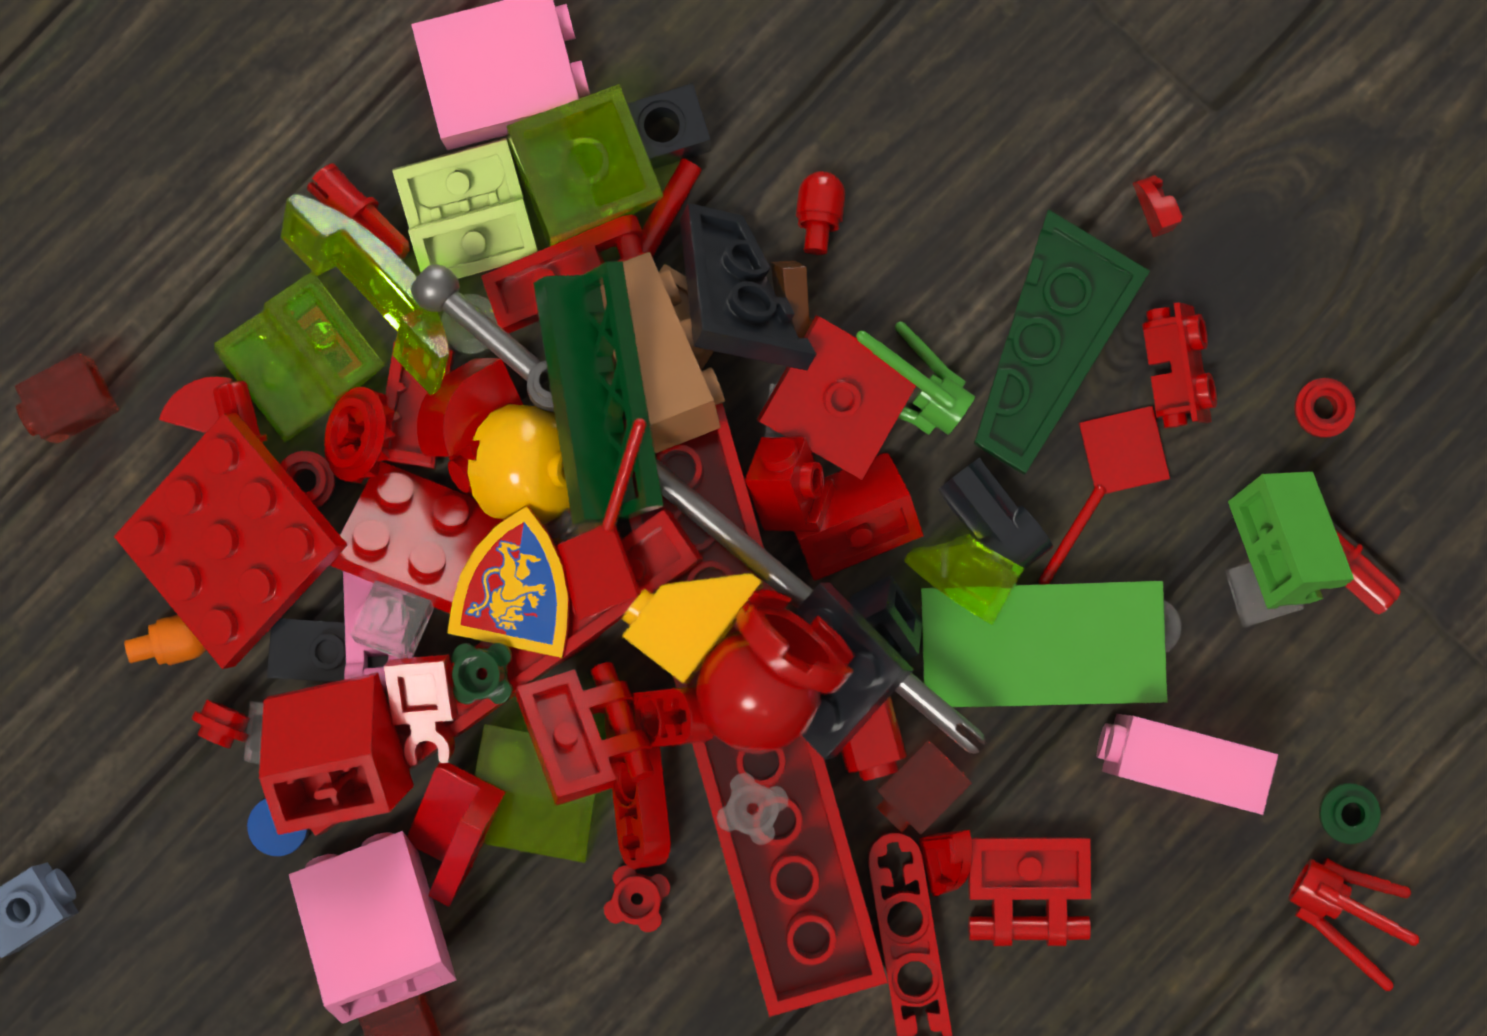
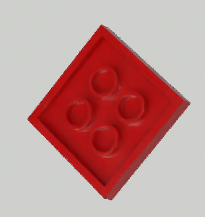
[114,413,348,669]

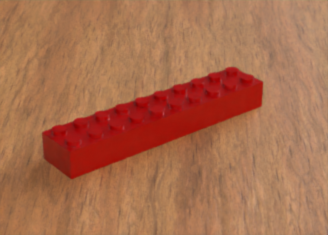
[623,403,888,1017]

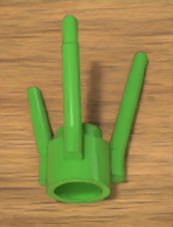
[856,321,975,435]

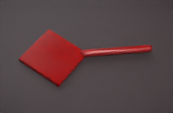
[1038,406,1170,585]
[556,418,646,621]

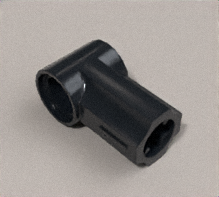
[938,458,1053,584]

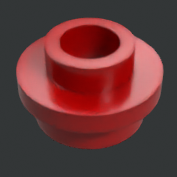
[1294,378,1355,438]
[280,451,336,508]
[191,699,251,749]

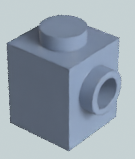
[0,862,79,958]

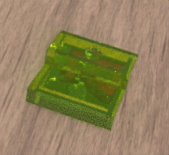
[214,271,384,443]

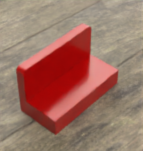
[794,453,924,581]
[407,762,506,907]

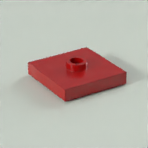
[757,315,916,480]

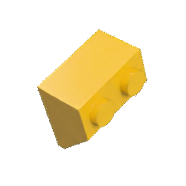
[622,574,764,684]

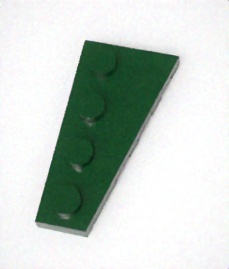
[973,209,1150,475]

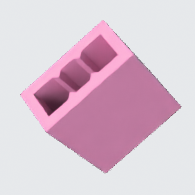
[411,0,590,150]
[1096,714,1278,815]
[289,831,457,1024]

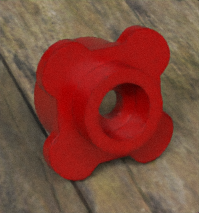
[604,865,670,932]

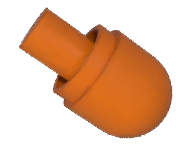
[124,615,206,666]

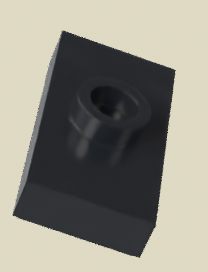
[267,619,388,682]

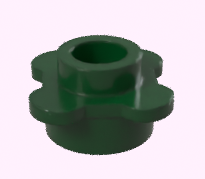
[452,643,513,704]

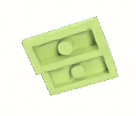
[392,138,538,278]

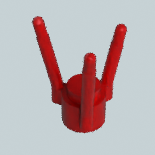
[1288,858,1420,991]

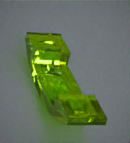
[281,194,449,395]

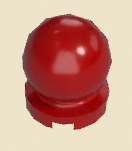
[696,589,854,754]

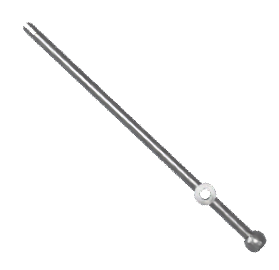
[411,265,986,753]

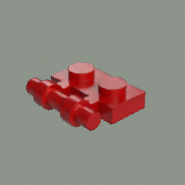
[515,662,655,806]
[968,837,1091,947]

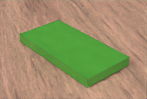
[921,581,1168,707]

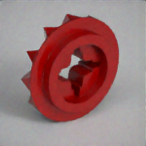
[324,387,396,484]

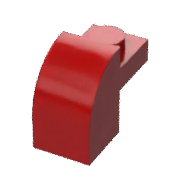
[417,358,523,497]

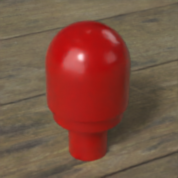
[796,171,845,255]

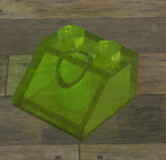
[507,84,663,247]
[475,723,599,863]

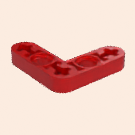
[604,686,714,869]

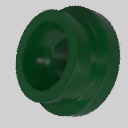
[1319,783,1381,844]

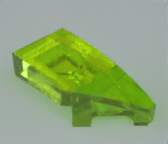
[904,534,1025,625]

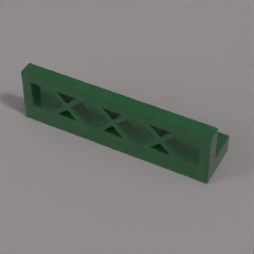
[533,261,664,525]

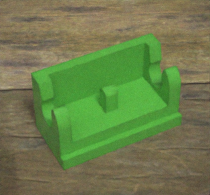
[1228,472,1354,609]

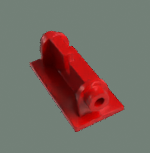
[1142,302,1217,428]

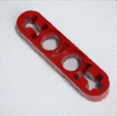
[867,831,952,1036]

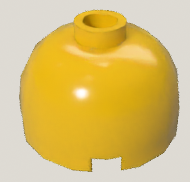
[468,404,570,524]

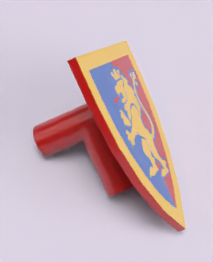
[447,506,570,658]

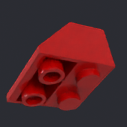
[259,672,414,835]

